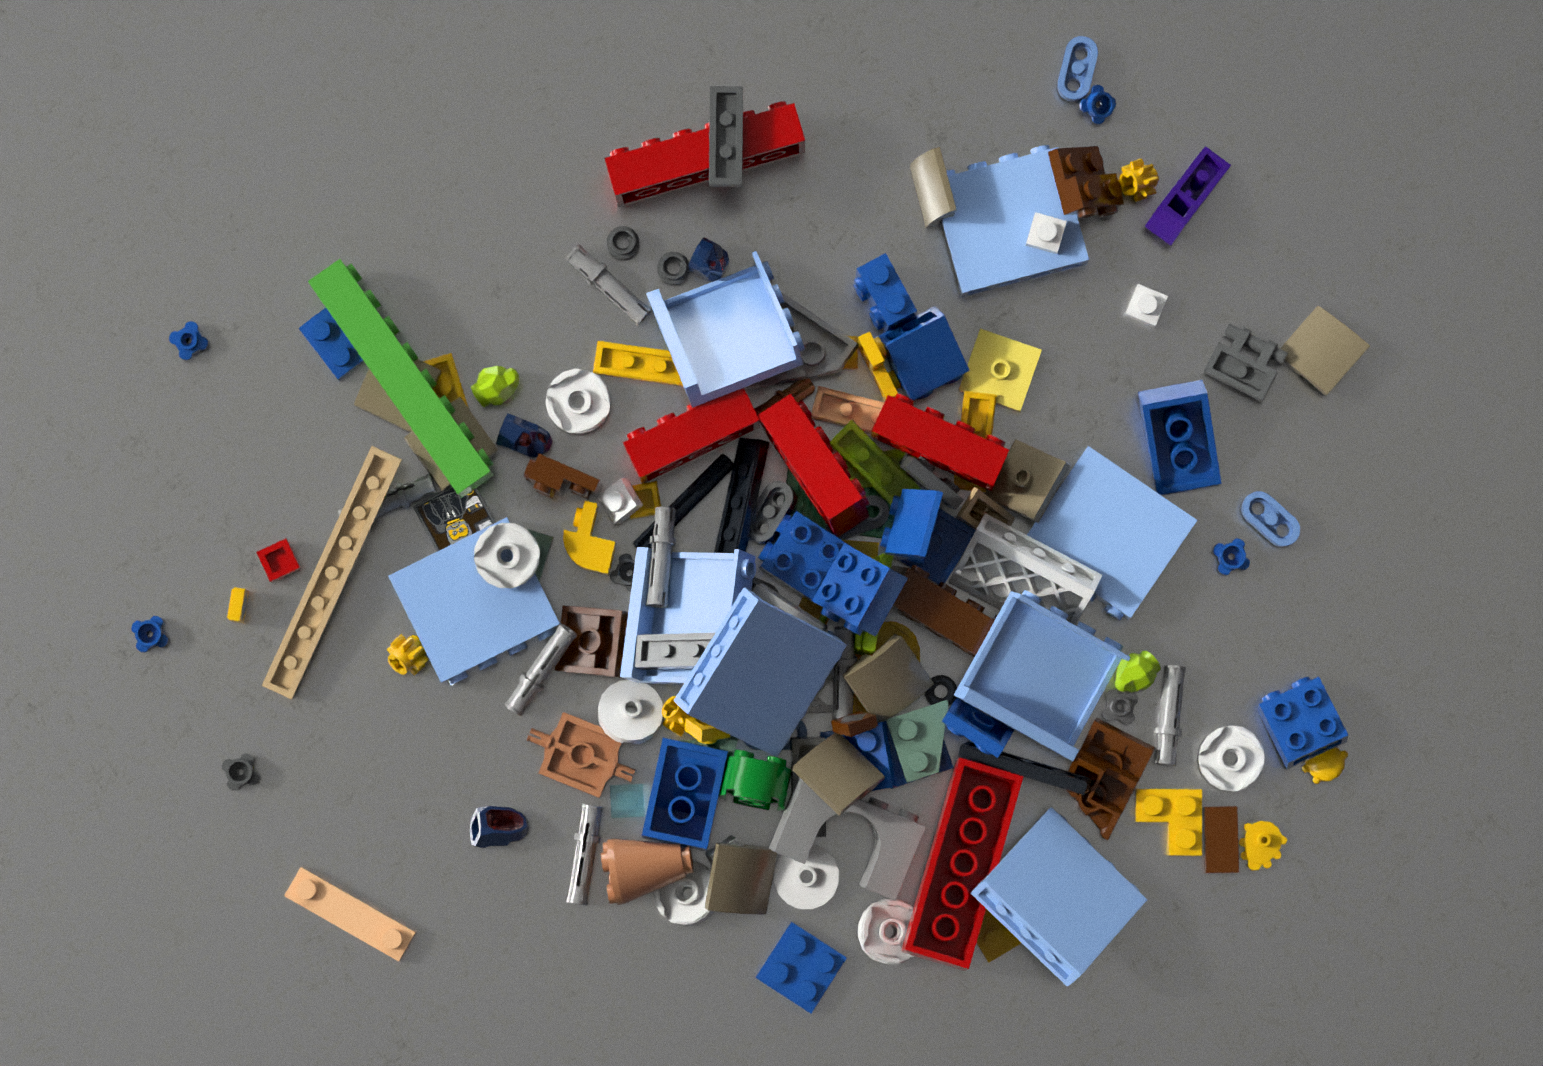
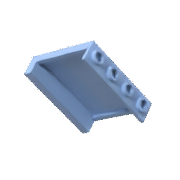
[941,145,1089,298]
[646,251,805,408]
[1027,446,1197,621]
[388,517,560,685]
[620,547,756,685]
[674,587,847,757]
[954,590,1130,761]
[971,807,1147,987]

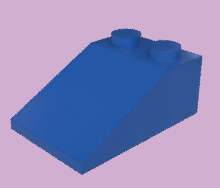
[1138,380,1222,495]
[880,489,943,566]
[642,738,728,852]

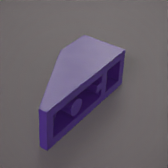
[1145,146,1231,246]

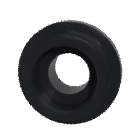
[924,675,957,706]

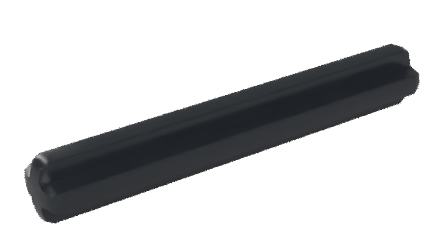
[633,454,734,549]

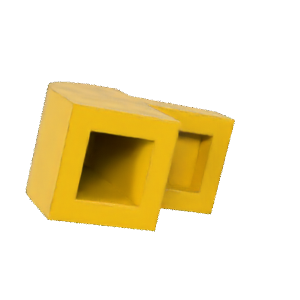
[563,501,617,576]

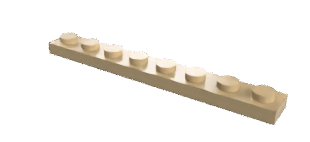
[262,446,403,699]

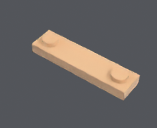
[284,867,416,961]

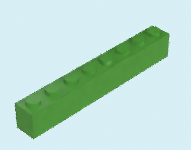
[308,259,494,498]

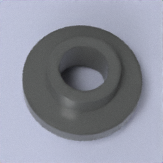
[607,226,639,259]
[657,252,690,285]

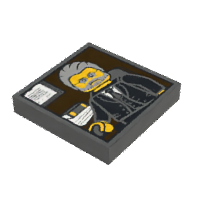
[413,485,496,551]

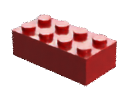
[623,388,760,484]
[871,393,1009,492]
[758,394,870,537]

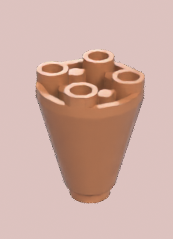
[601,838,694,905]

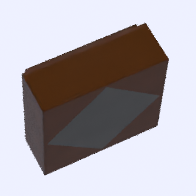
[831,711,878,737]

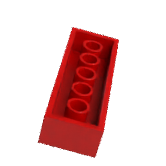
[604,101,805,207]
[901,758,1023,971]

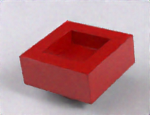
[256,538,301,583]

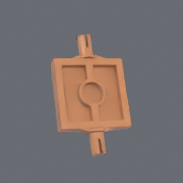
[527,712,636,798]

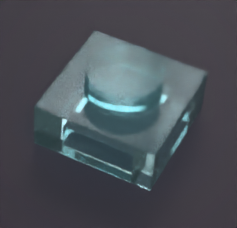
[610,784,645,819]

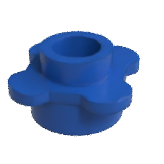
[1080,85,1116,124]
[169,321,208,360]
[1213,538,1250,575]
[131,616,168,652]

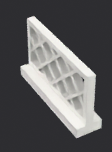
[949,513,1102,625]

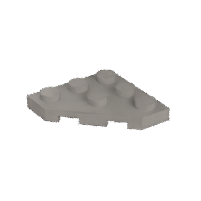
[746,292,859,390]

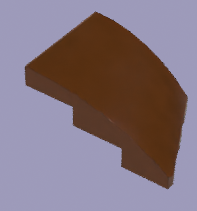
[1067,718,1156,840]

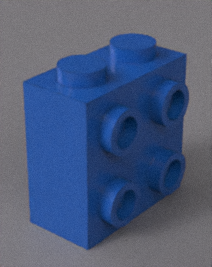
[853,253,917,332]
[877,306,970,400]
[758,511,850,603]
[812,543,908,637]
[1258,677,1348,769]

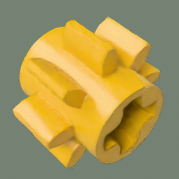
[1118,158,1159,202]
[387,634,429,676]
[662,696,692,736]

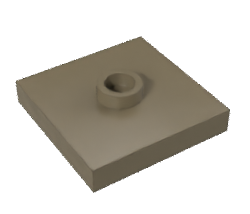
[984,439,1070,523]

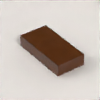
[1203,806,1239,873]

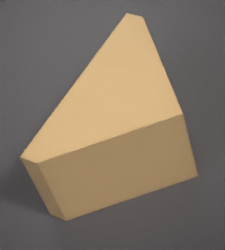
[956,487,1015,530]

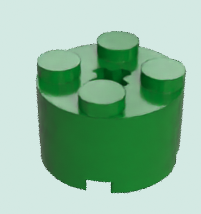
[719,750,792,811]

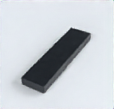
[714,437,770,553]
[958,741,1093,795]

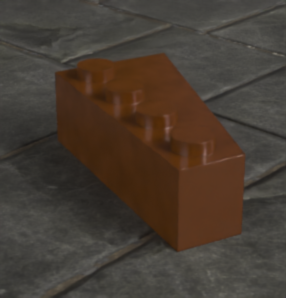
[891,565,997,657]

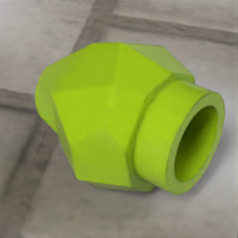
[471,366,519,408]
[1115,650,1161,693]

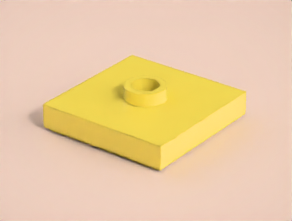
[958,328,1042,412]

